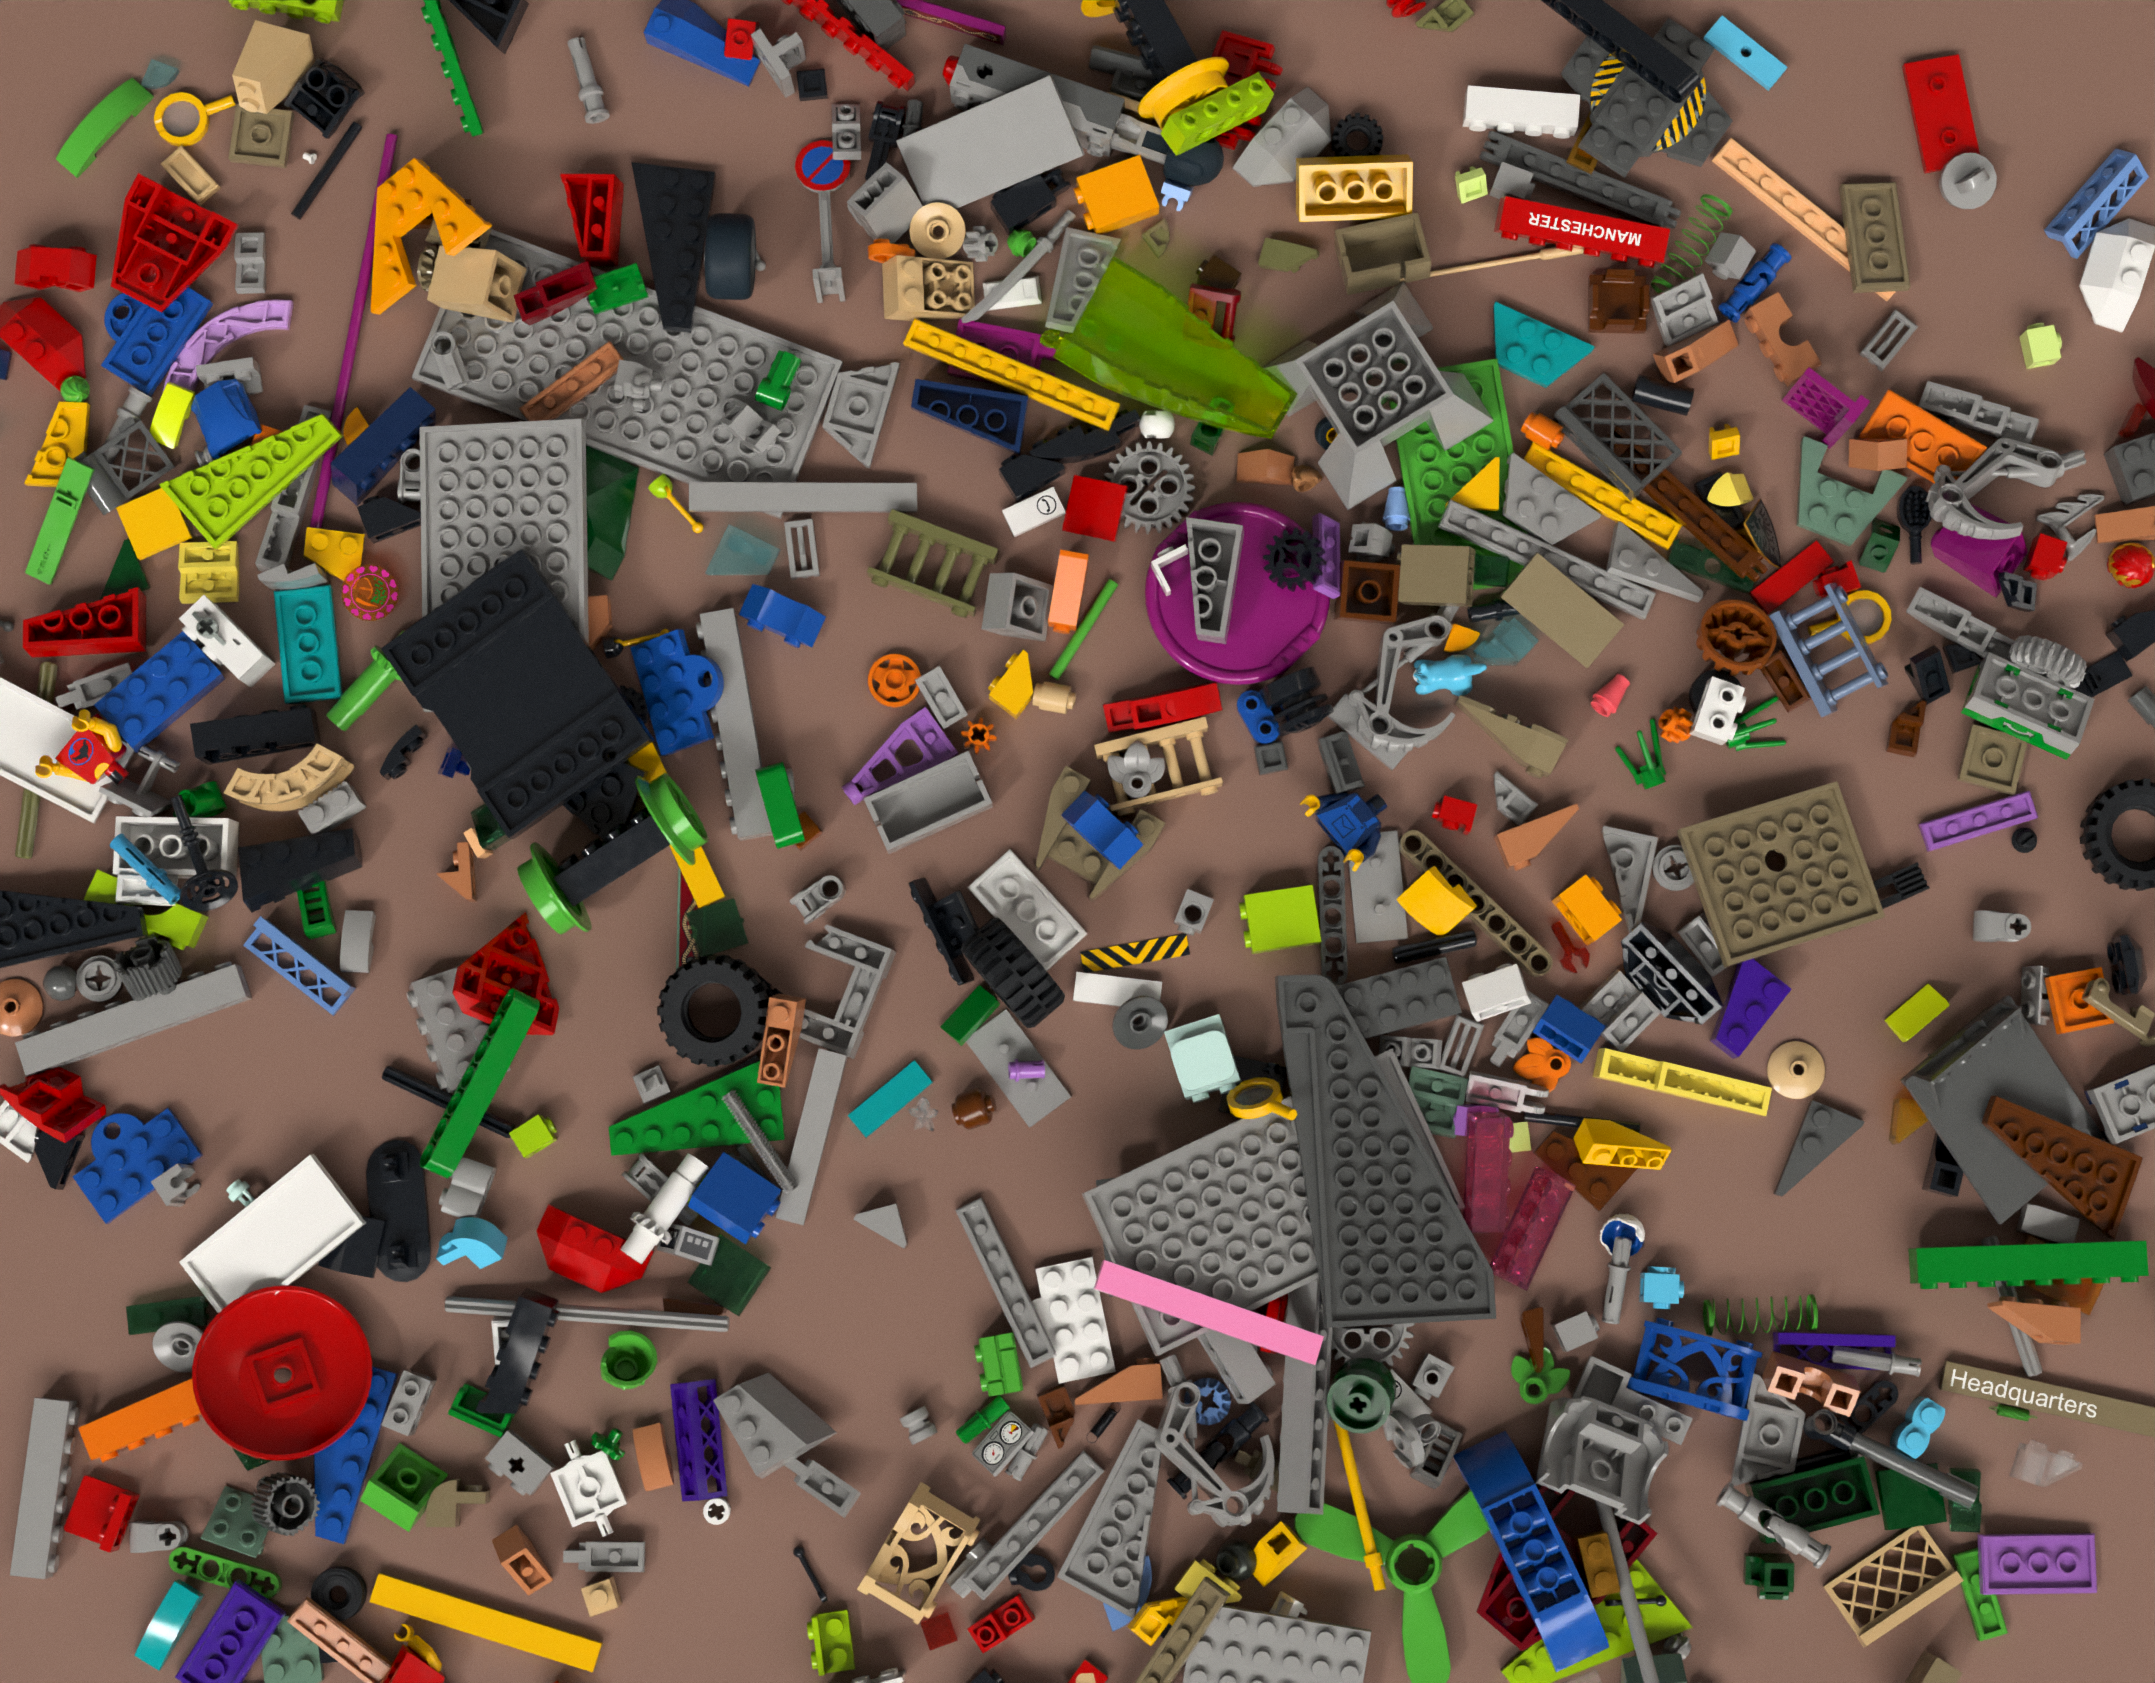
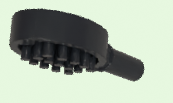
[1897,486,1931,565]

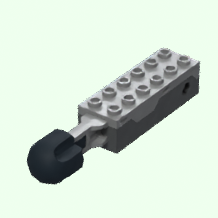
[942,44,1224,186]

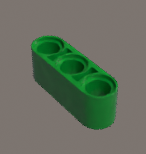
[755,761,805,849]

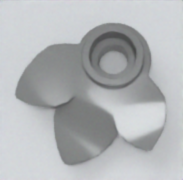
[1107,741,1165,798]

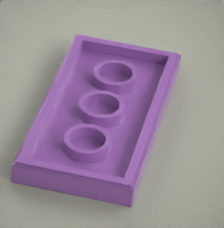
[1977,1533,2097,1595]

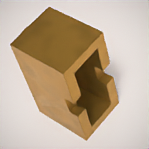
[1573,1530,1621,1598]

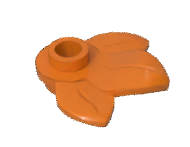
[1513,1038,1571,1092]

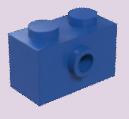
[1533,995,1606,1064]

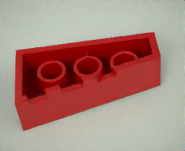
[23,587,146,658]

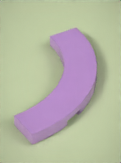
[162,299,294,394]

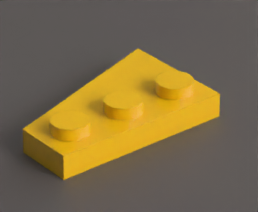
[24,401,90,487]

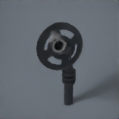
[170,794,238,911]

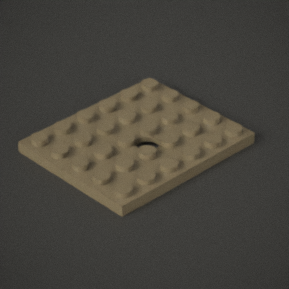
[1677,781,1885,968]

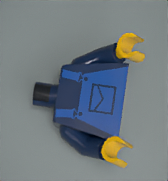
[1299,792,1387,871]

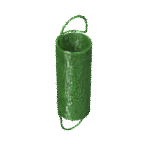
[1989,1404,2038,1421]

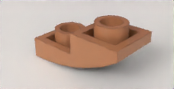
[633,1423,674,1491]

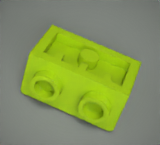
[807,1609,856,1676]

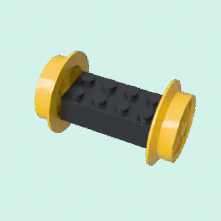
[1081,0,1229,130]

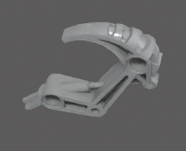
[1926,438,2086,540]
[1348,606,1459,753]
[1154,1354,1275,1527]

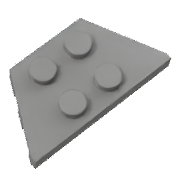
[822,362,900,468]
[1502,453,1601,545]
[1730,1374,1806,1486]

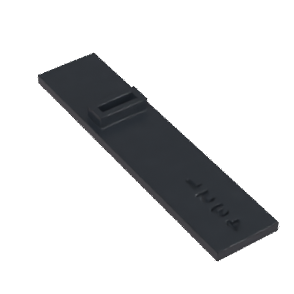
[2074,651,2133,697]

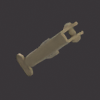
[2082,978,2155,1047]

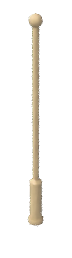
[1400,247,1583,282]

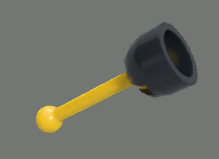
[601,629,670,659]

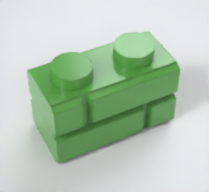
[974,1332,1024,1397]

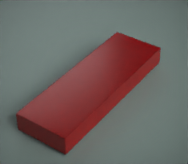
[1749,540,1834,615]

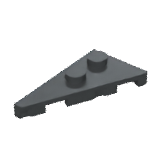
[1774,1100,1864,1197]

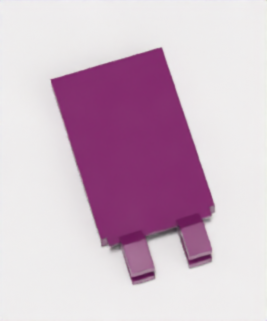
[947,318,1063,385]

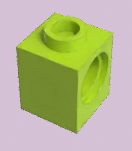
[509,1114,557,1158]

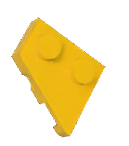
[303,527,364,590]

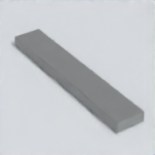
[955,1198,1057,1368]
[962,1451,1104,1600]

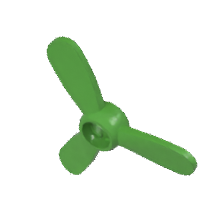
[1294,1489,1489,1683]

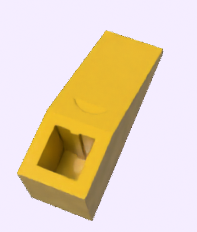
[1573,1118,1672,1170]

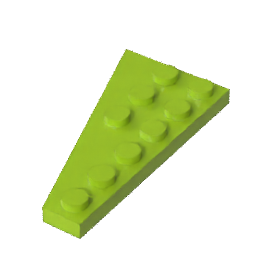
[159,414,343,549]

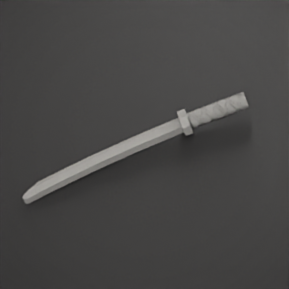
[961,210,1076,323]

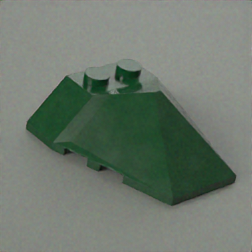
[586,446,639,581]

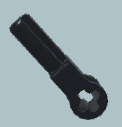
[865,100,906,181]

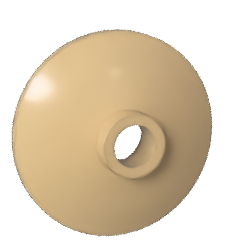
[909,202,966,259]
[1767,1041,1825,1099]

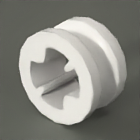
[703,1498,731,1525]

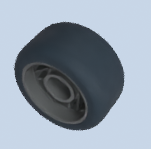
[704,213,756,300]

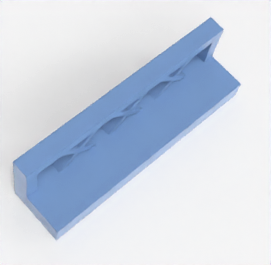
[2044,149,2149,259]
[243,916,356,1016]

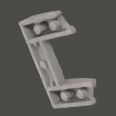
[799,924,896,1059]

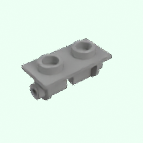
[2020,966,2052,1026]

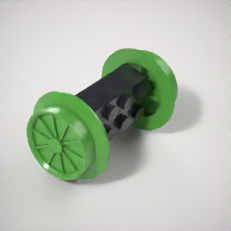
[517,773,709,935]

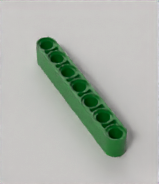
[420,988,540,1178]

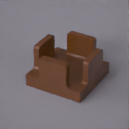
[1588,269,1650,334]

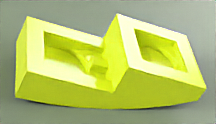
[149,382,195,449]

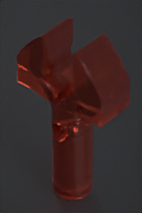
[1551,921,1590,974]

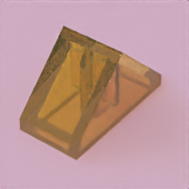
[1889,1098,1929,1145]

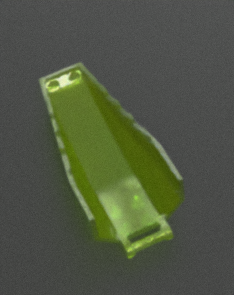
[1040,256,1297,439]

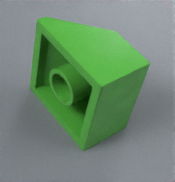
[360,1443,448,1532]

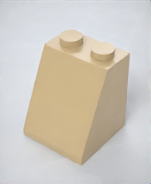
[232,20,315,114]
[427,245,527,323]

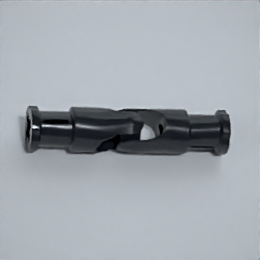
[1166,1401,1270,1500]

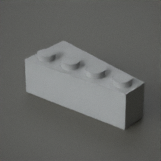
[1186,517,1244,644]

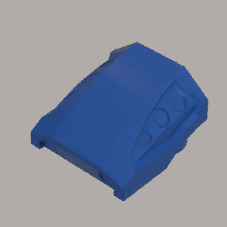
[191,379,262,460]

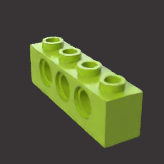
[228,0,344,24]
[1161,72,1274,156]

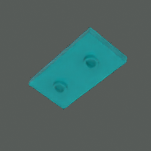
[274,585,343,705]

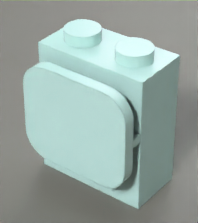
[1164,1014,1242,1103]

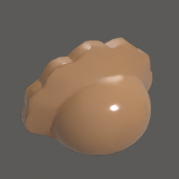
[1292,464,1323,492]

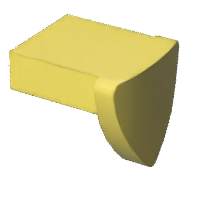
[1707,472,1754,506]

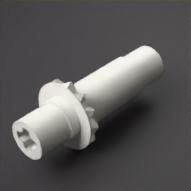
[620,1153,709,1264]

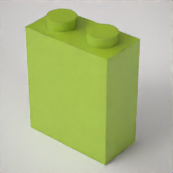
[1239,885,1321,954]

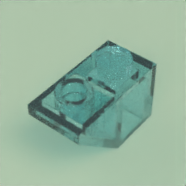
[1472,617,1539,666]

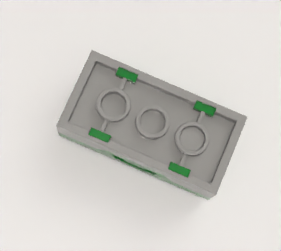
[1961,652,2095,760]

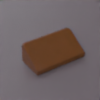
[1760,648,1812,713]

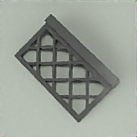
[1553,373,1682,501]

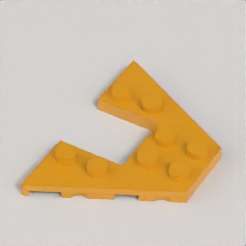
[371,158,492,315]

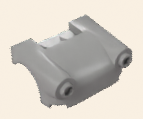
[1535,1396,1669,1525]

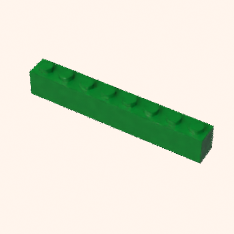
[1908,1241,2149,1289]

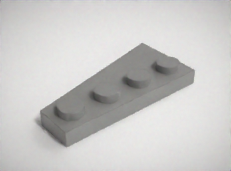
[1045,227,1121,333]

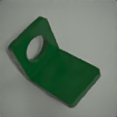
[1859,518,1900,573]

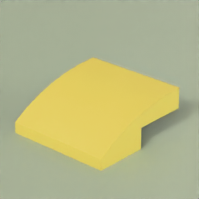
[178,541,239,604]

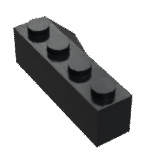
[476,1288,560,1414]

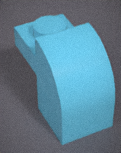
[436,1217,508,1269]

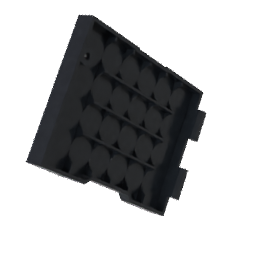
[381,549,655,839]

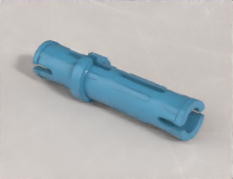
[109,833,181,905]

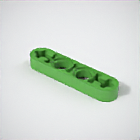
[169,1546,282,1598]

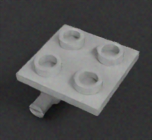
[98,745,180,817]

